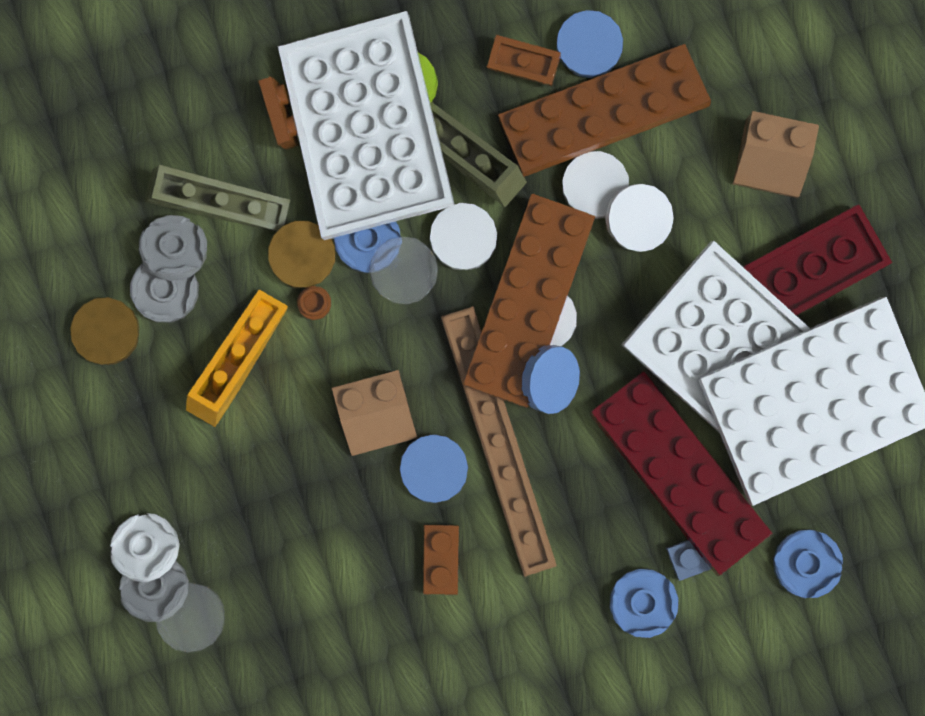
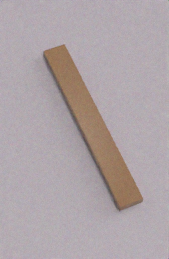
[441,307,557,577]

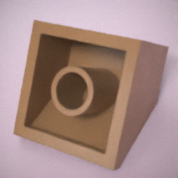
[733,111,819,198]
[332,370,417,456]

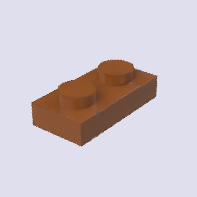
[487,35,561,87]
[259,77,299,150]
[423,525,459,595]

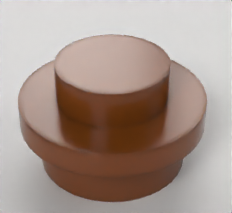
[297,286,332,320]

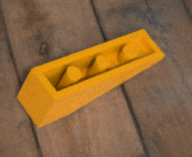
[186,290,288,427]

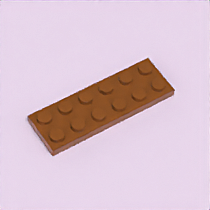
[498,44,711,177]
[463,194,596,408]

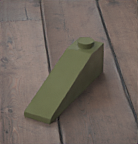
[430,102,527,207]
[145,165,290,232]

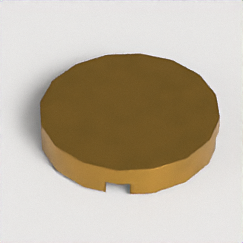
[268,221,335,288]
[70,297,140,365]

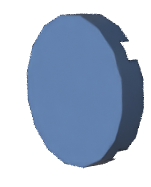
[556,10,623,78]
[334,221,401,273]
[522,345,580,414]
[400,435,468,503]
[773,530,843,598]
[609,569,678,638]

